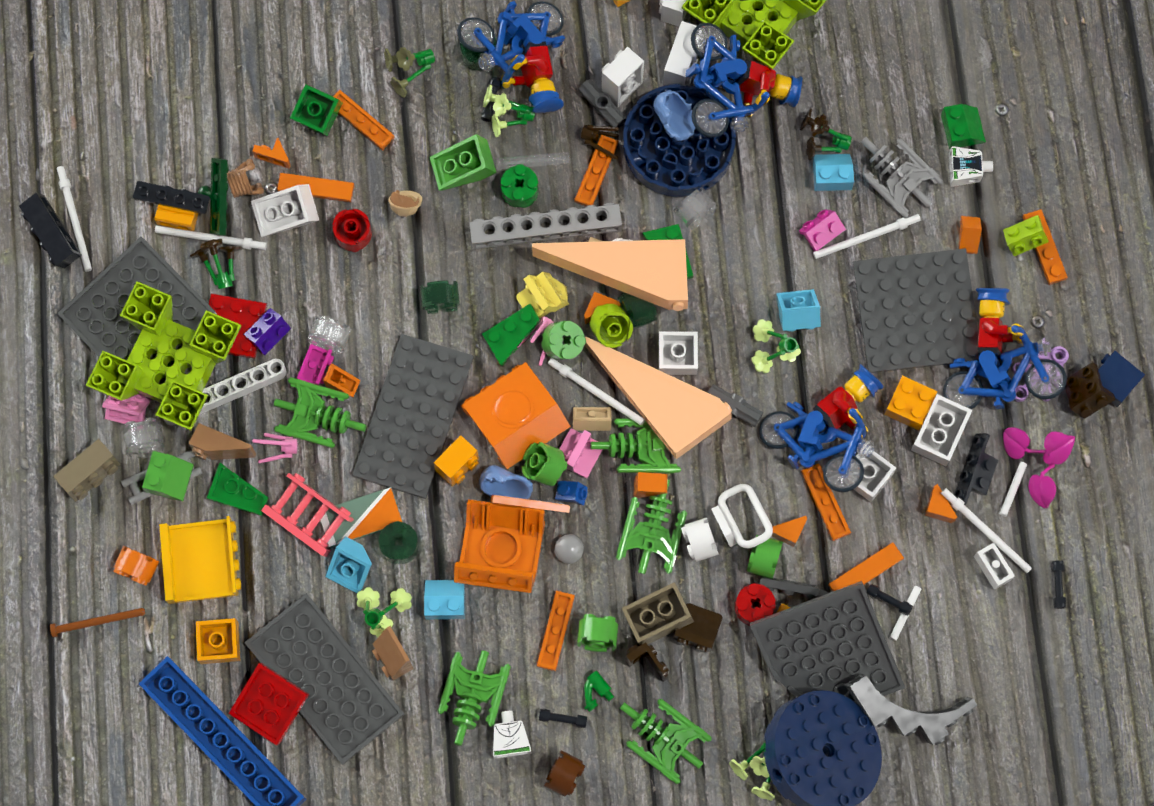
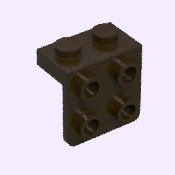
[1065,362,1115,419]
[674,603,723,653]
[625,642,669,682]

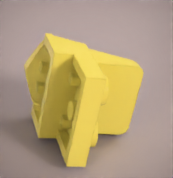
[516,272,569,318]

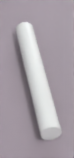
[999,462,1027,517]
[889,586,921,641]

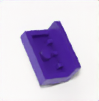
[244,308,291,355]

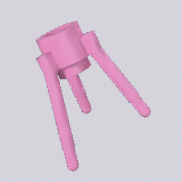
[517,316,553,366]
[252,433,297,463]

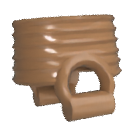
[227,159,264,198]

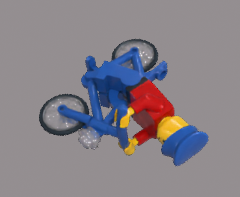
[457,1,565,113]
[685,23,803,137]
[943,288,1067,409]
[759,364,884,492]

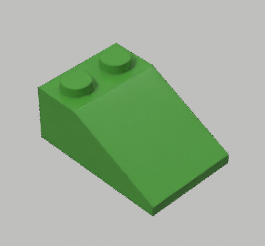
[430,134,497,191]

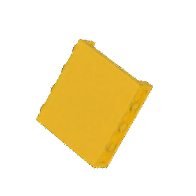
[159,516,241,604]

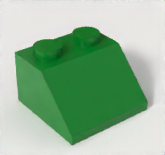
[941,104,986,149]

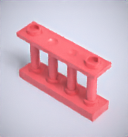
[261,473,354,557]

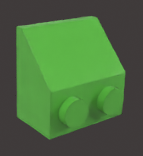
[142,451,194,501]

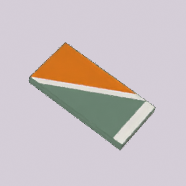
[320,487,403,548]

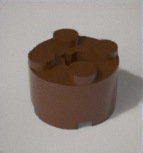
[544,750,585,797]

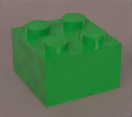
[290,84,343,136]

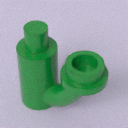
[584,670,615,712]

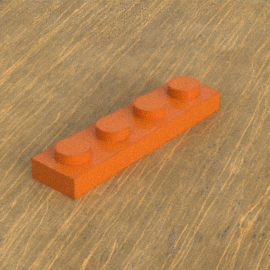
[1023,209,1068,285]

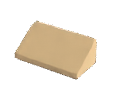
[573,407,611,431]

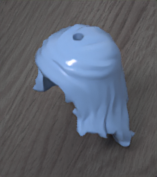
[654,90,696,141]
[479,465,533,499]

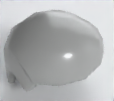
[554,534,584,564]

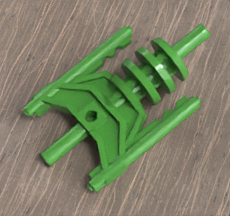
[274,377,366,448]
[590,419,681,474]
[616,479,687,574]
[437,650,511,746]
[620,699,712,784]

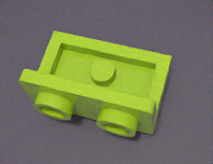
[1003,215,1049,256]

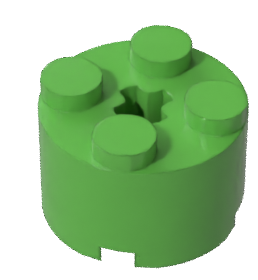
[541,321,586,360]
[522,442,567,486]
[747,535,783,579]
[577,614,618,652]

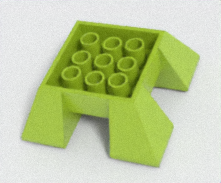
[682,0,827,70]
[86,282,241,430]

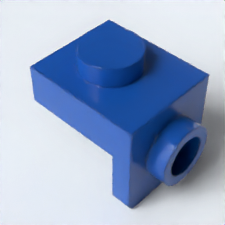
[555,481,588,505]

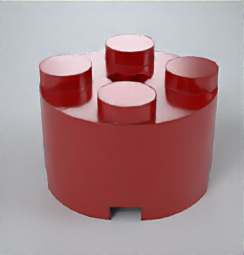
[333,209,372,252]
[735,583,776,626]

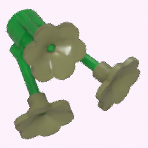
[384,47,435,98]

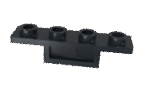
[133,181,210,214]
[953,433,998,505]

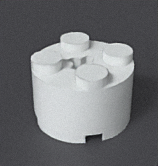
[681,517,719,562]

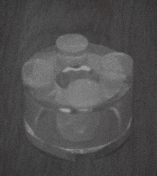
[673,187,717,230]
[307,315,352,355]
[123,418,165,458]

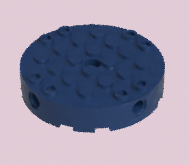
[623,84,736,197]
[764,690,882,806]

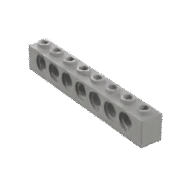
[469,203,622,249]

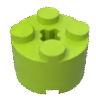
[590,304,633,348]

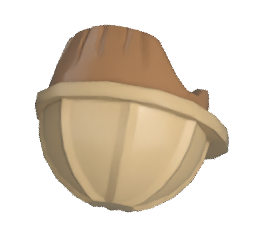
[388,190,422,217]

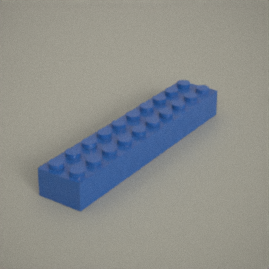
[139,656,307,806]

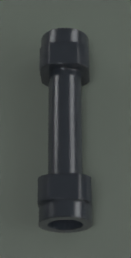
[480,77,502,122]
[1051,561,1066,609]
[866,584,913,616]
[539,709,587,728]

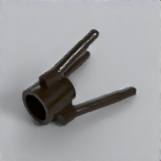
[581,124,619,160]

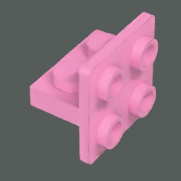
[102,394,151,428]
[559,428,603,478]

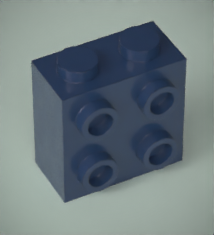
[1098,351,1145,408]

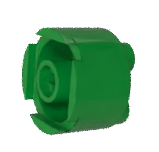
[501,164,539,208]

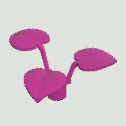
[1003,427,1075,508]

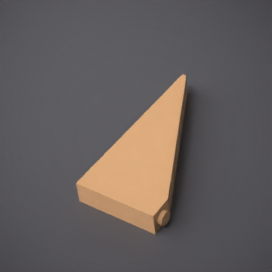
[532,239,688,311]
[584,337,732,459]

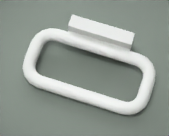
[711,484,773,548]

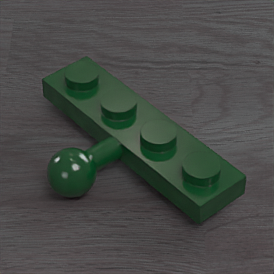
[198,158,229,235]

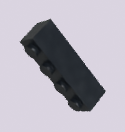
[19,193,82,268]

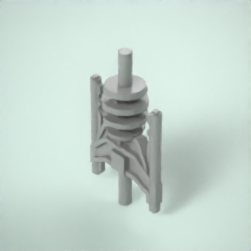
[861,137,943,218]

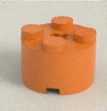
[113,546,160,586]

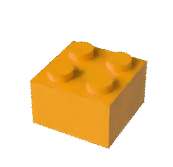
[884,375,938,431]
[434,435,479,487]
[196,618,240,664]

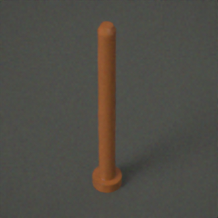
[50,608,146,638]

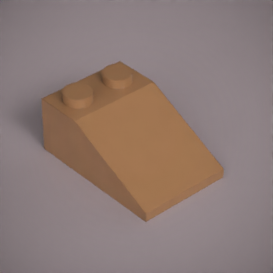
[189,423,256,460]
[372,626,414,681]

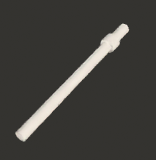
[57,166,92,272]
[813,214,921,259]
[155,225,267,250]
[548,358,645,425]
[941,488,1032,573]

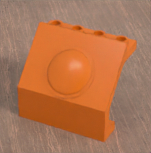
[461,362,571,469]
[454,499,545,593]

